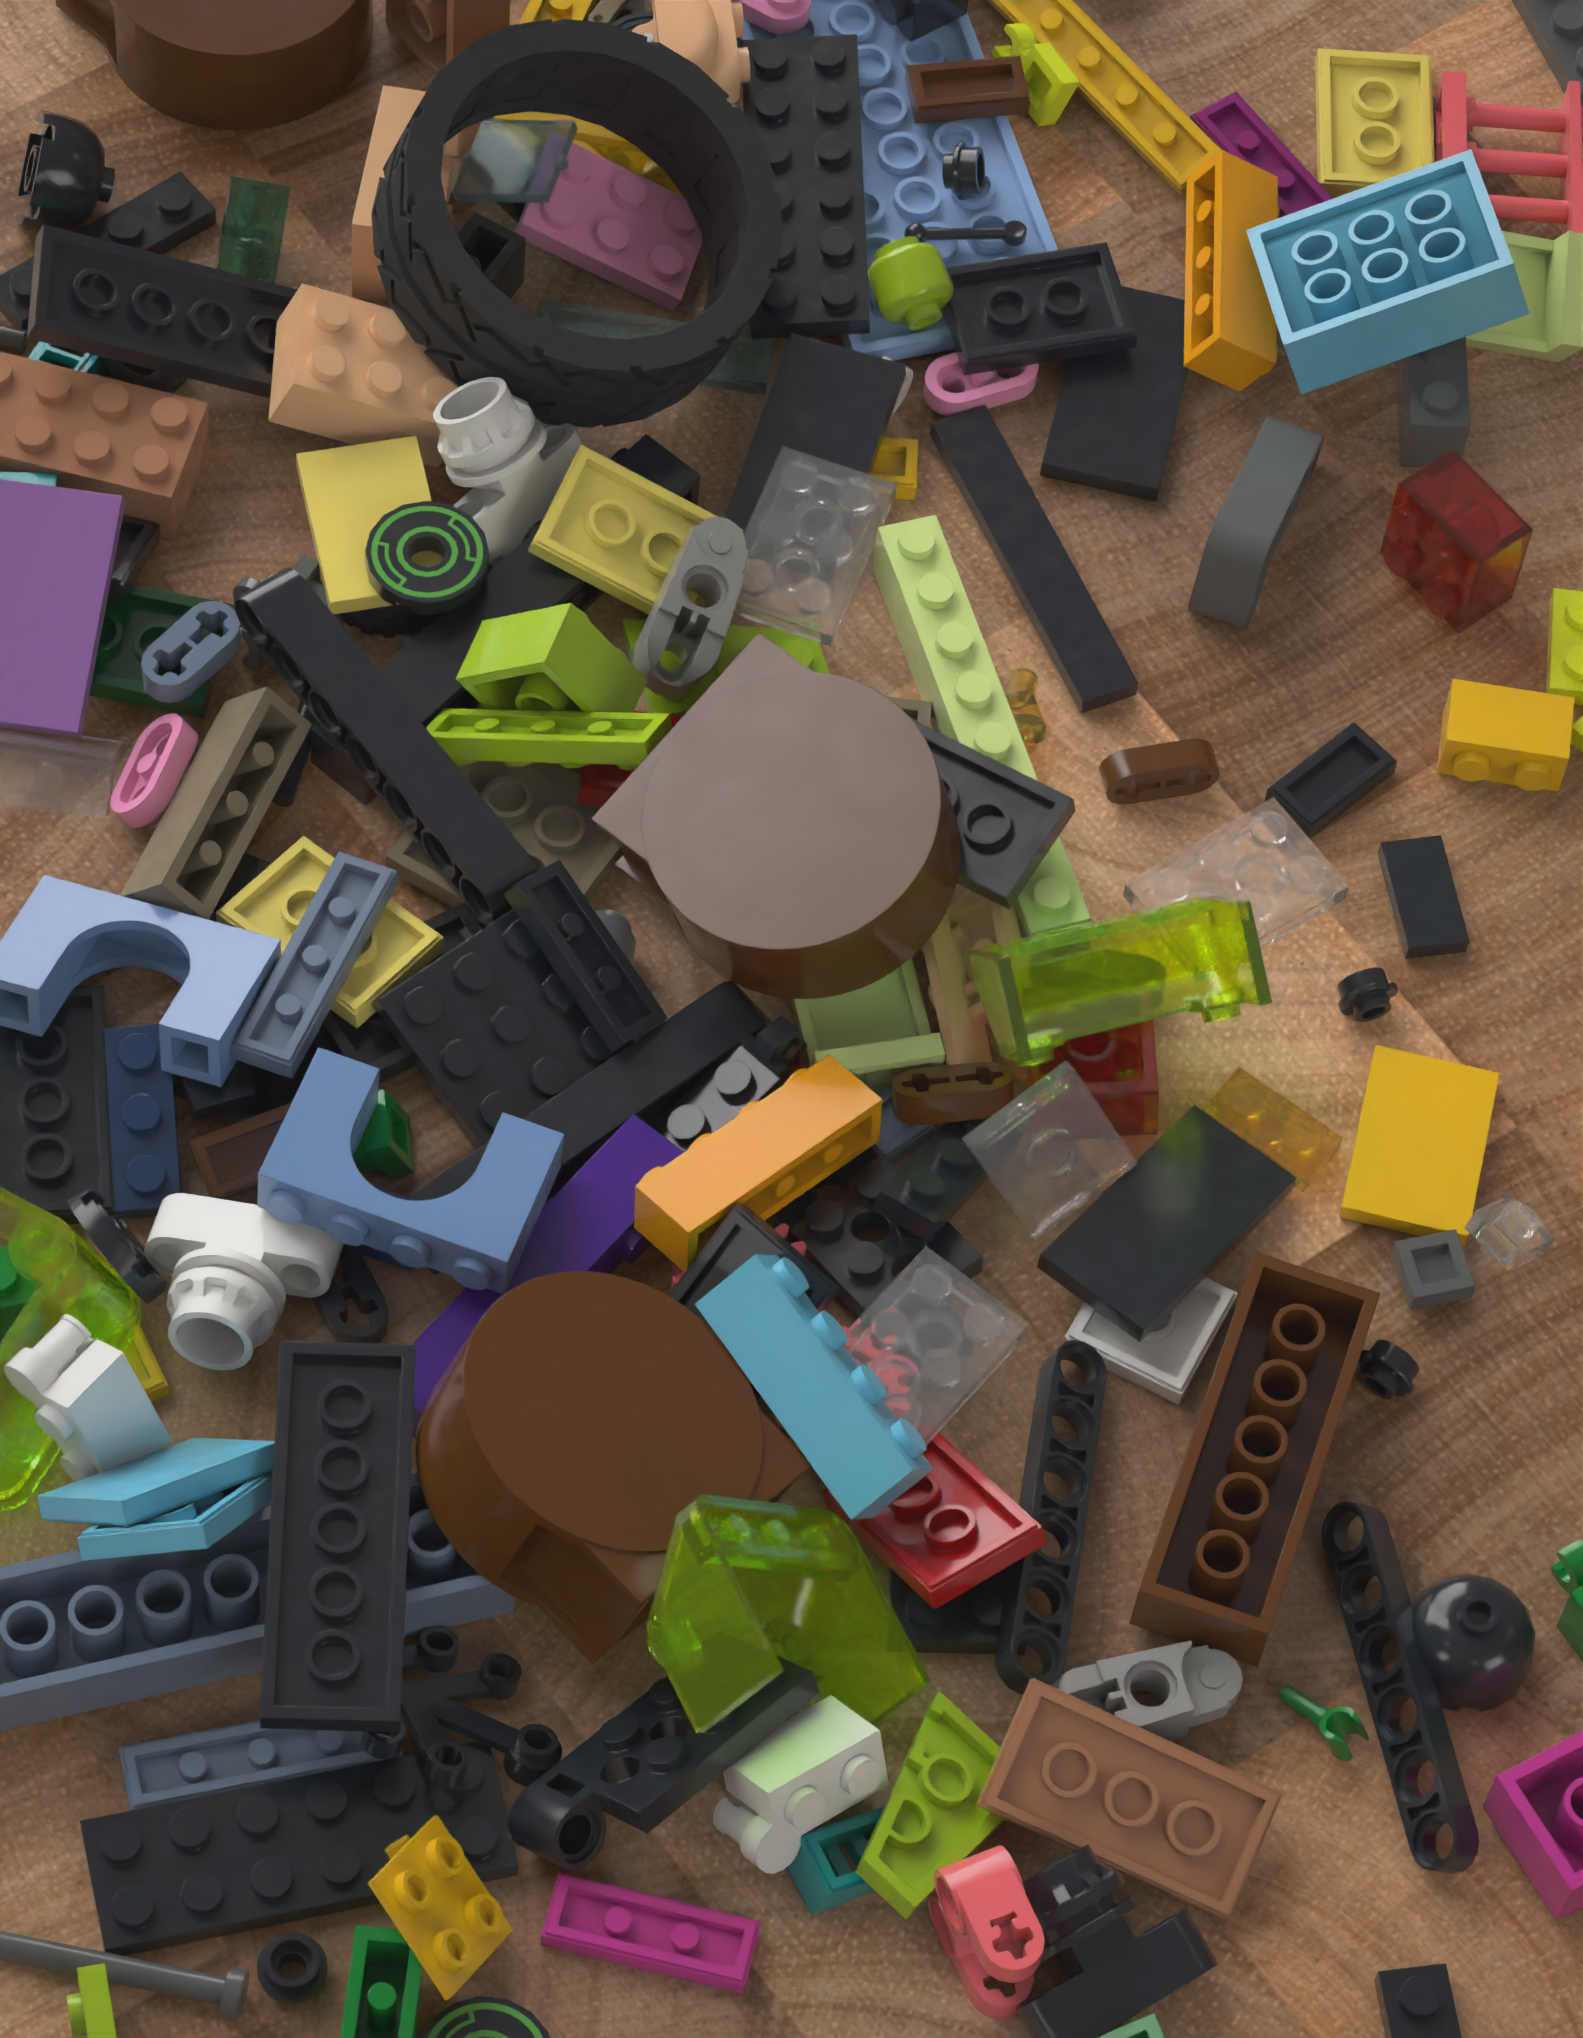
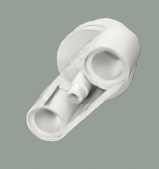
[433,377,583,564]
[144,1193,344,1371]

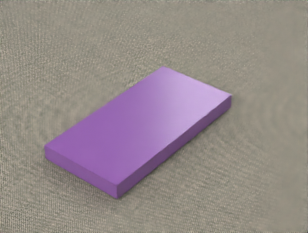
[0,479,126,738]

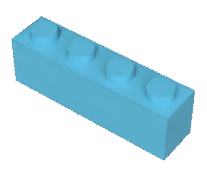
[695,1254,933,1520]

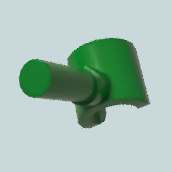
[1279,1685,1369,1761]

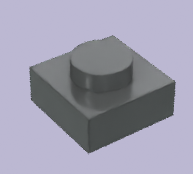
[1391,1229,1476,1310]

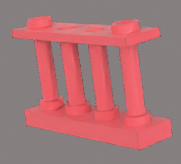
[1434,71,1583,235]

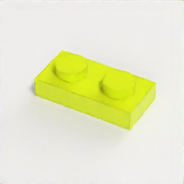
[1546,588,1583,706]

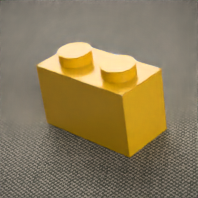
[1437,679,1575,792]

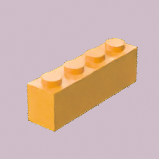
[1184,150,1280,392]
[634,1054,883,1272]

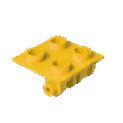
[368,1815,513,2001]

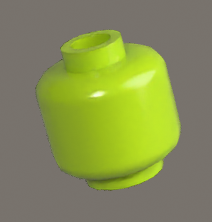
[867,236,953,330]

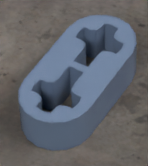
[141,601,241,703]

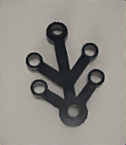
[361,1626,563,1787]

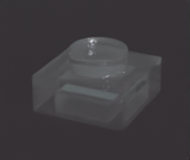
[1464,1195,1556,1272]

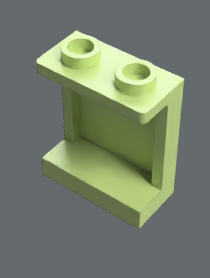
[1466,230,1583,362]
[789,958,945,1094]

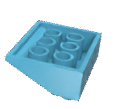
[1246,149,1529,395]

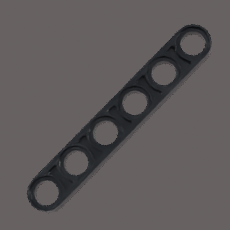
[995,1340,1107,1694]
[1322,1501,1479,1874]

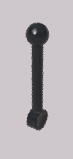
[904,220,1027,246]

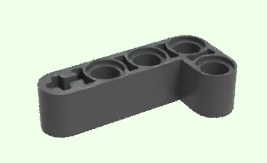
[1188,416,1324,630]

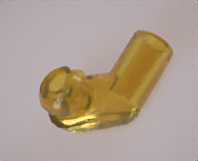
[1004,668,1046,755]

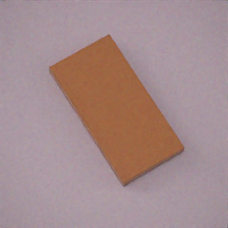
[975,1678,1283,1921]

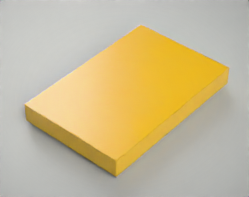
[1339,1044,1500,1247]

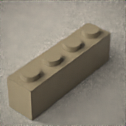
[120,686,312,920]

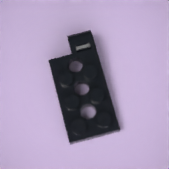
[766,1145,983,1393]
[509,1631,820,1870]

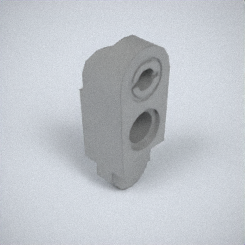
[633,516,750,697]
[1052,1641,1243,1741]

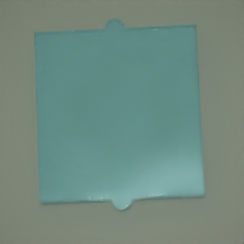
[452,120,578,203]

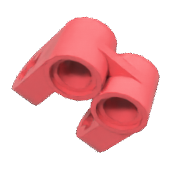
[928,1845,1045,2020]

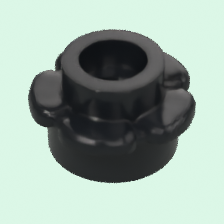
[942,142,985,200]
[1337,967,1398,1022]
[1358,1339,1419,1399]

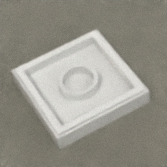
[1063,1277,1238,1405]

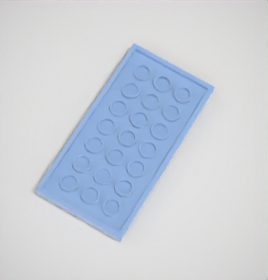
[736,0,1058,361]

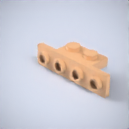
[921,888,1035,1065]

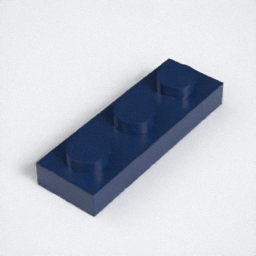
[104,1023,182,1220]

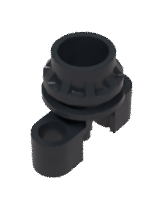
[1017,1844,1218,2038]

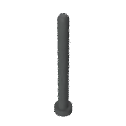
[0,1931,249,2020]

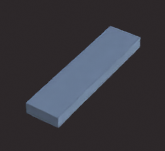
[231,851,398,1079]
[119,1720,403,1811]

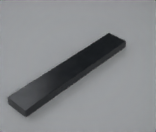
[930,405,1138,713]

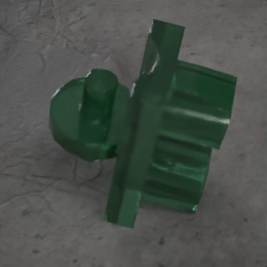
[215,176,291,284]

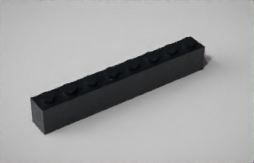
[310,434,700,806]

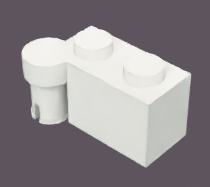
[4,1314,172,1481]
[713,1695,889,1874]

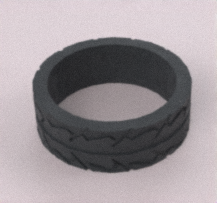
[371,19,783,428]

